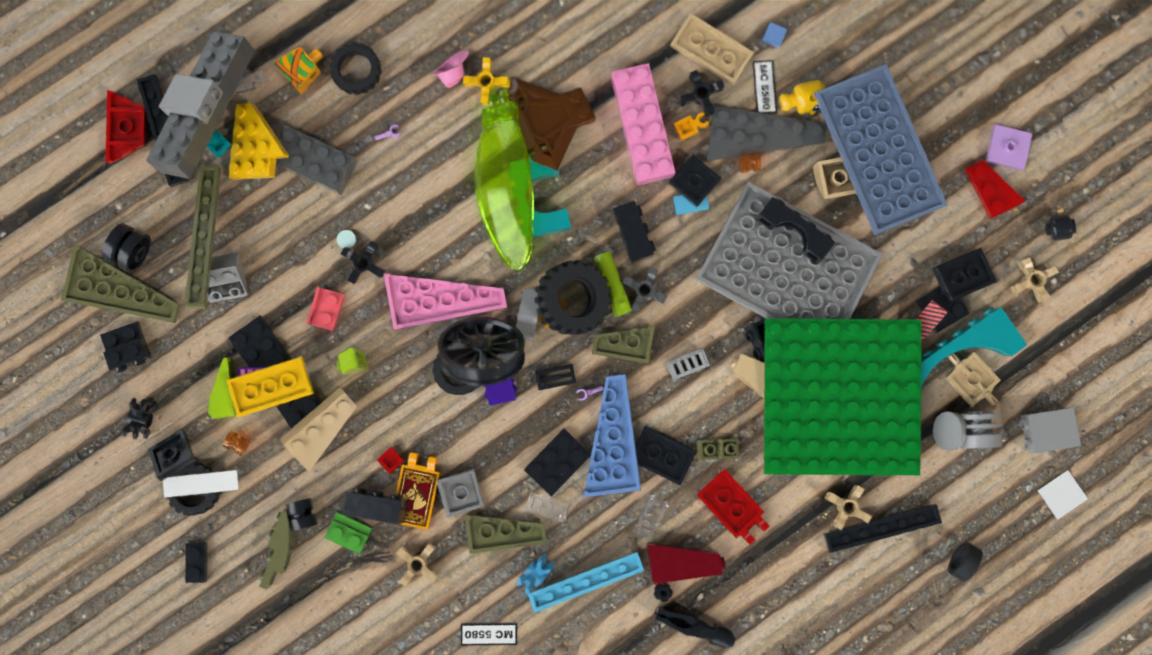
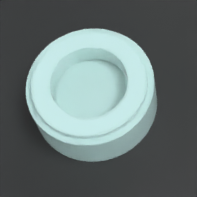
[337,230,357,249]

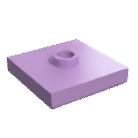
[985,124,1032,171]

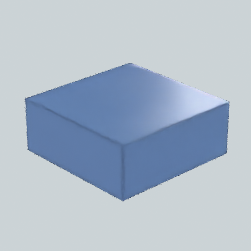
[762,22,787,48]

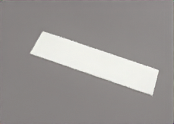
[163,470,238,497]

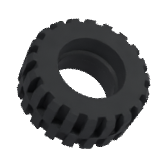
[534,260,612,335]

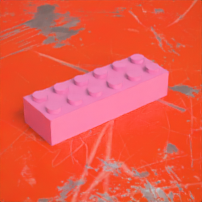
[611,63,675,186]

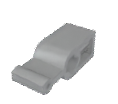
[516,288,539,341]

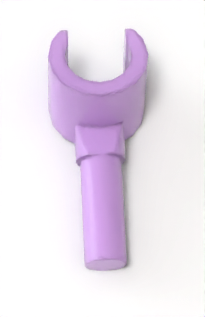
[374,124,401,140]
[576,386,603,401]

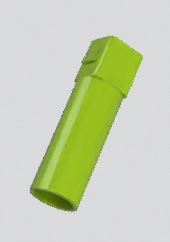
[594,252,632,317]

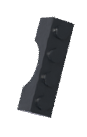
[755,197,835,265]

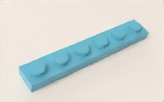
[528,552,644,613]

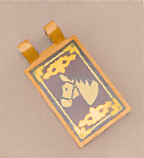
[396,452,441,530]

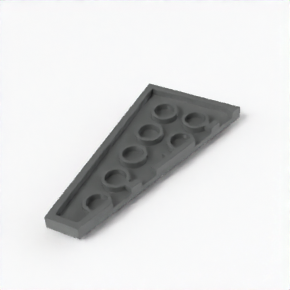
[706,106,827,162]

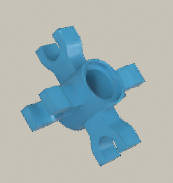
[516,553,555,595]

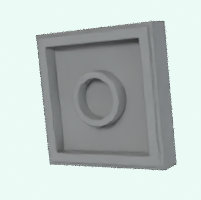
[436,469,485,518]

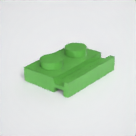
[325,512,373,554]

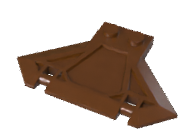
[504,78,596,171]

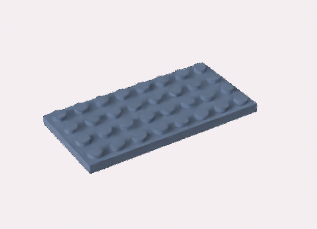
[814,64,947,235]

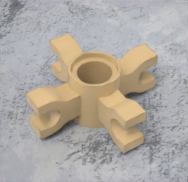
[1009,257,1059,303]
[824,485,872,530]
[396,543,439,586]

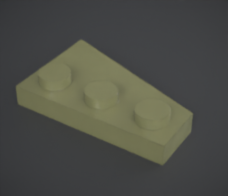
[592,326,655,364]

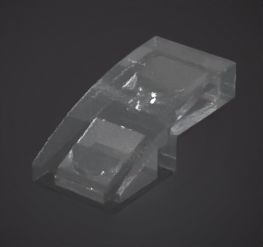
[525,492,570,523]

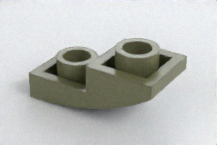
[697,439,739,460]

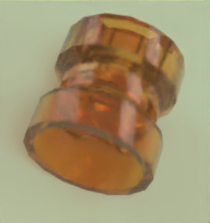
[738,152,761,174]
[223,430,250,456]

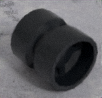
[286,498,317,531]

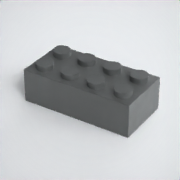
[276,125,357,195]

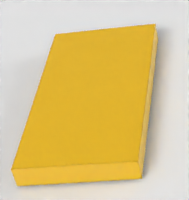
[226,356,314,418]

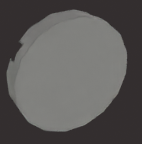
[933,412,967,451]

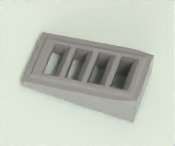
[666,348,710,381]

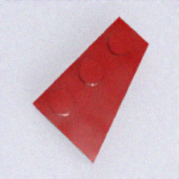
[964,160,1026,219]

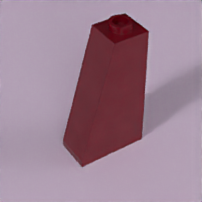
[646,543,726,585]

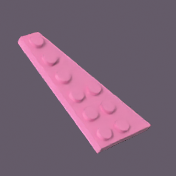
[384,273,507,330]

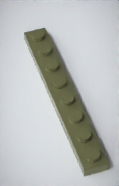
[184,165,221,310]

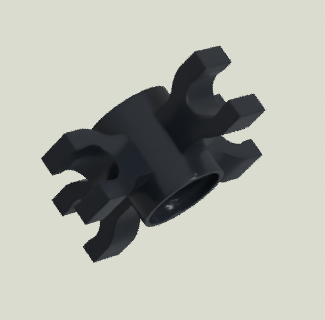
[679,70,725,117]
[340,241,385,284]
[121,398,158,440]

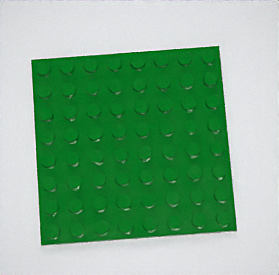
[764,319,922,476]

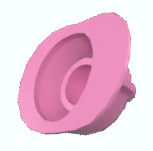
[432,50,469,88]

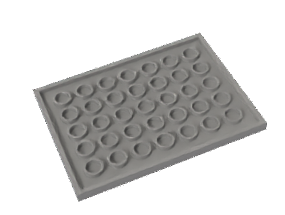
[695,182,883,319]

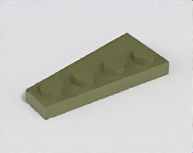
[465,514,547,554]

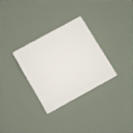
[1038,470,1088,520]

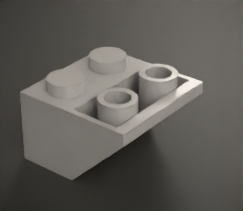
[208,252,248,303]

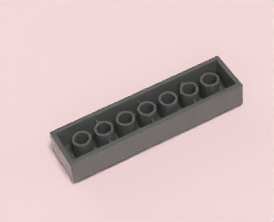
[146,32,255,179]

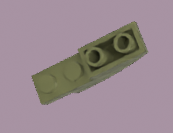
[259,509,294,589]

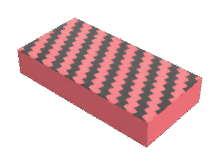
[915,300,948,342]

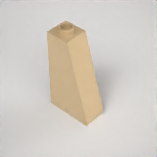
[730,354,764,398]

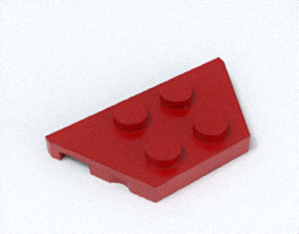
[105,90,147,164]

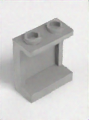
[159,74,223,124]
[1020,408,1081,453]

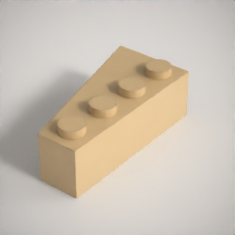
[280,387,357,472]

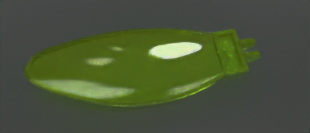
[474,90,534,271]

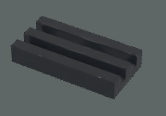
[535,364,576,391]

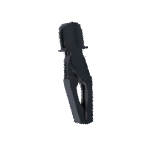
[654,606,735,648]

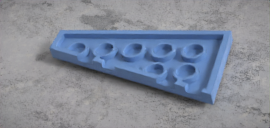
[583,374,641,497]

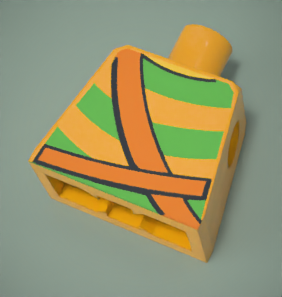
[274,47,323,94]

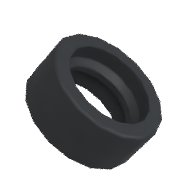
[948,542,983,582]

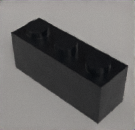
[612,201,656,265]
[343,488,408,525]

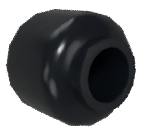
[1045,215,1076,241]

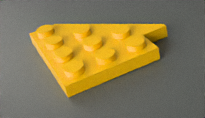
[228,103,289,180]

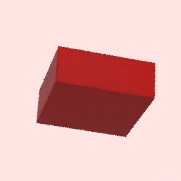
[377,447,405,474]

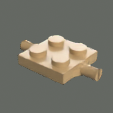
[944,352,1001,406]

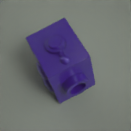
[484,377,518,405]

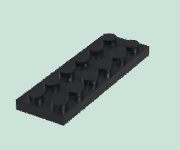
[228,316,322,429]

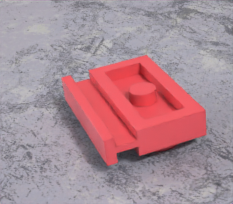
[306,287,345,331]

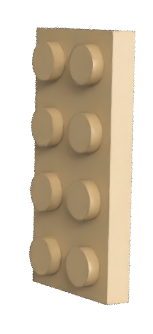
[670,13,754,85]

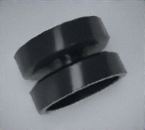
[102,223,151,273]

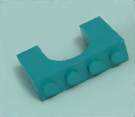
[508,158,571,240]

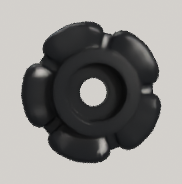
[654,583,673,602]

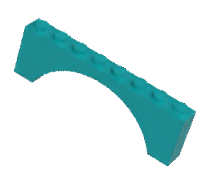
[921,306,1027,387]

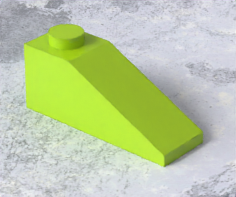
[336,347,368,375]
[207,358,237,419]

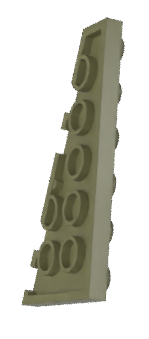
[61,244,180,323]

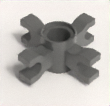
[622,267,667,313]

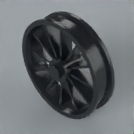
[438,317,525,386]

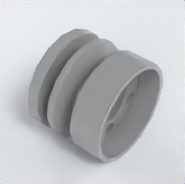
[960,411,1003,448]

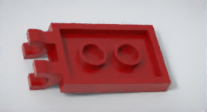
[696,469,770,545]

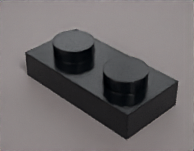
[185,542,207,583]

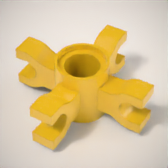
[463,57,510,106]

